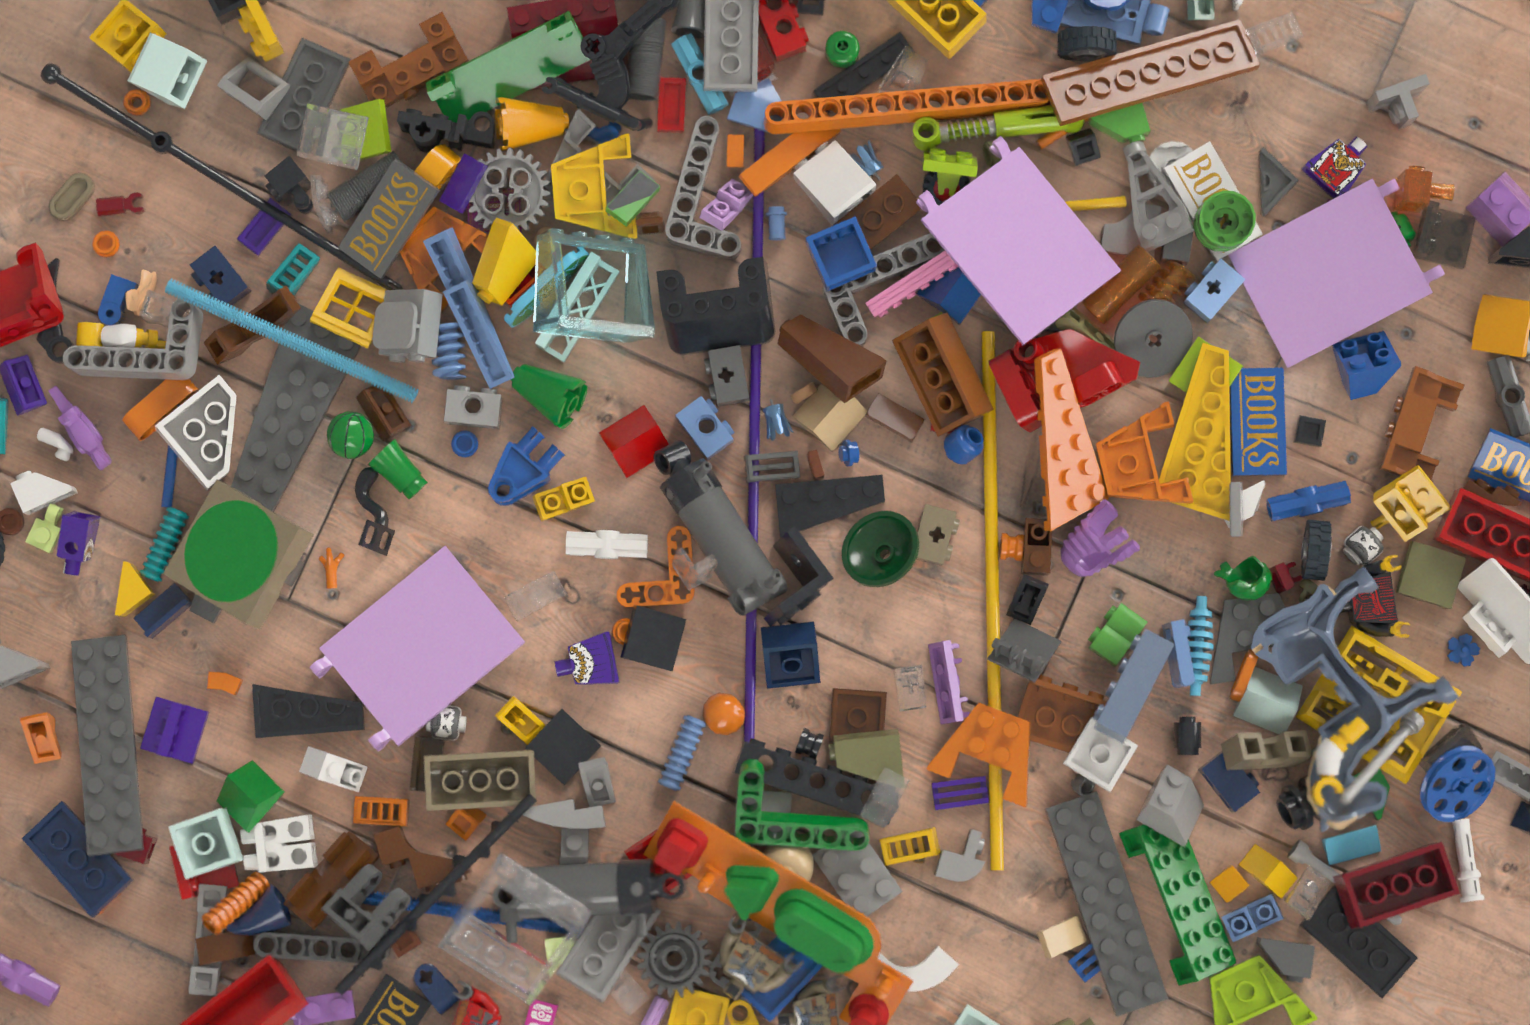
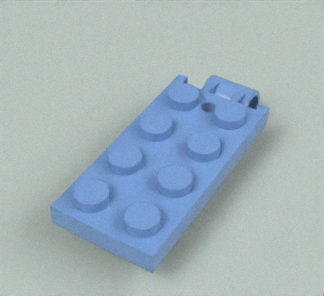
[1060,0,1170,46]

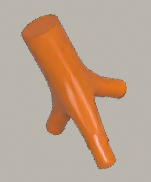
[319,547,345,589]

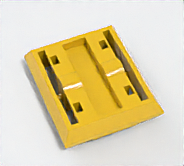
[1295,625,1462,784]

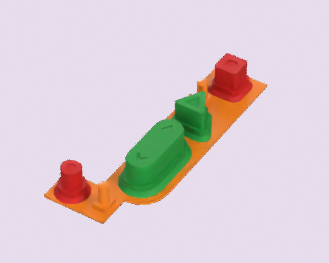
[643,801,914,1025]

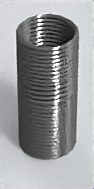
[627,18,667,101]
[326,151,401,222]

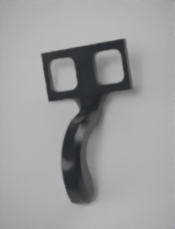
[355,467,395,556]

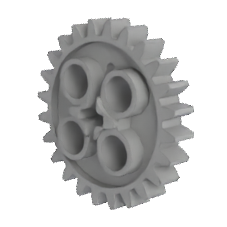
[468,148,552,231]

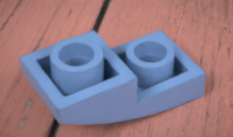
[1221,893,1284,942]

